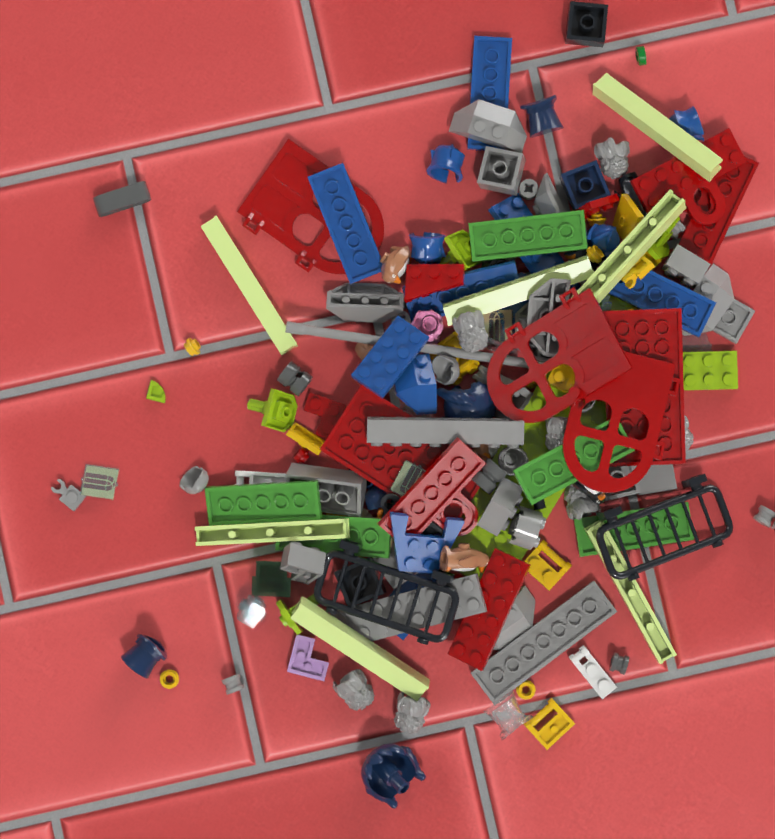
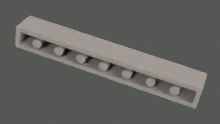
[367,417,524,448]

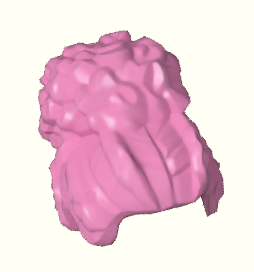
[410,310,443,345]

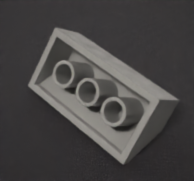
[286,463,367,517]

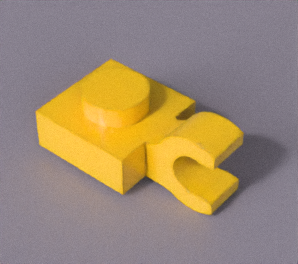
[621,256,655,289]

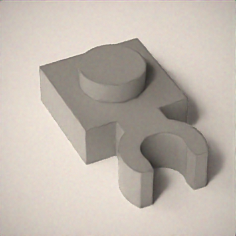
[51,479,87,512]

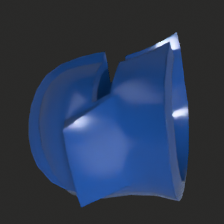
[669,106,704,141]
[426,144,465,183]
[587,224,620,260]
[409,232,446,264]

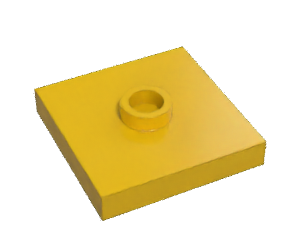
[612,194,644,240]

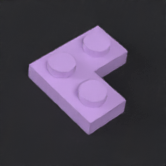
[287,634,329,681]

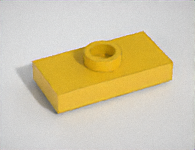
[286,422,325,455]

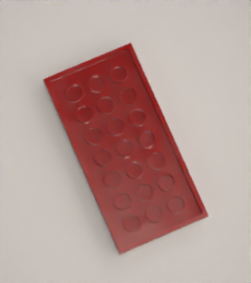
[603,308,686,467]
[320,384,482,524]

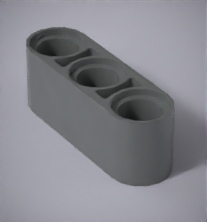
[93,181,151,217]

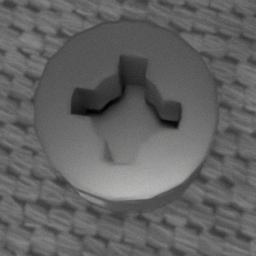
[609,652,629,675]

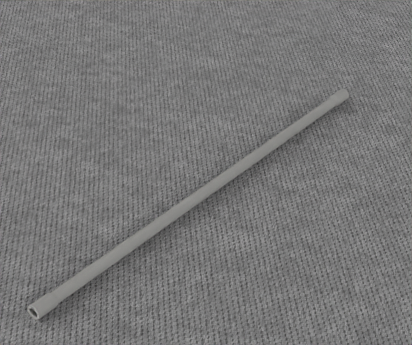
[285,321,552,372]

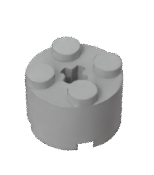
[507,506,546,550]

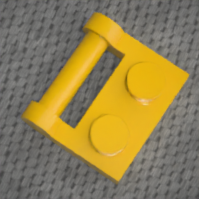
[524,539,572,591]
[523,698,575,750]

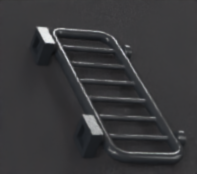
[596,474,733,581]
[313,539,459,645]

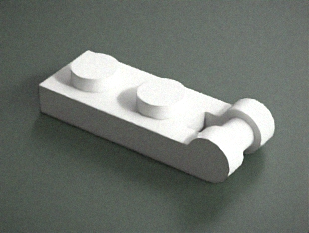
[234,470,286,485]
[569,645,617,699]

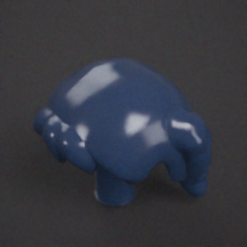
[437,382,496,418]
[361,743,426,808]

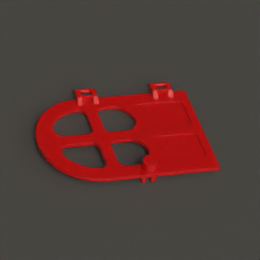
[237,139,384,274]
[487,287,633,423]
[562,351,680,493]

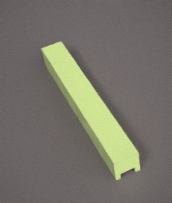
[593,73,723,182]
[571,189,686,304]
[201,216,298,355]
[442,255,594,326]
[195,518,350,546]
[584,520,677,664]
[290,596,430,701]

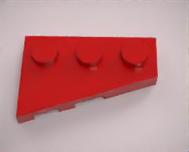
[404,264,465,303]

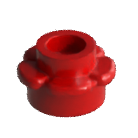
[293,447,310,464]

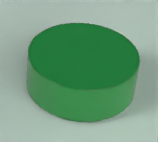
[635,46,647,66]

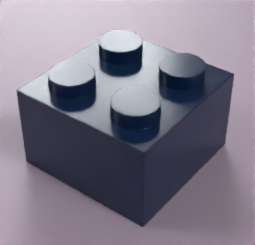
[559,160,611,211]

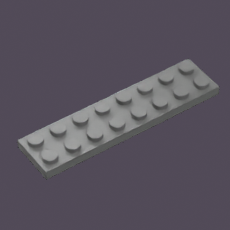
[331,574,487,641]
[471,581,617,704]

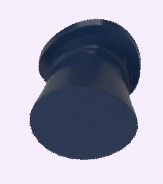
[520,95,564,138]
[121,634,167,679]

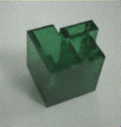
[252,561,291,597]

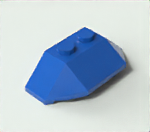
[394,352,437,415]

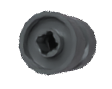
[277,361,313,397]
[471,458,507,495]

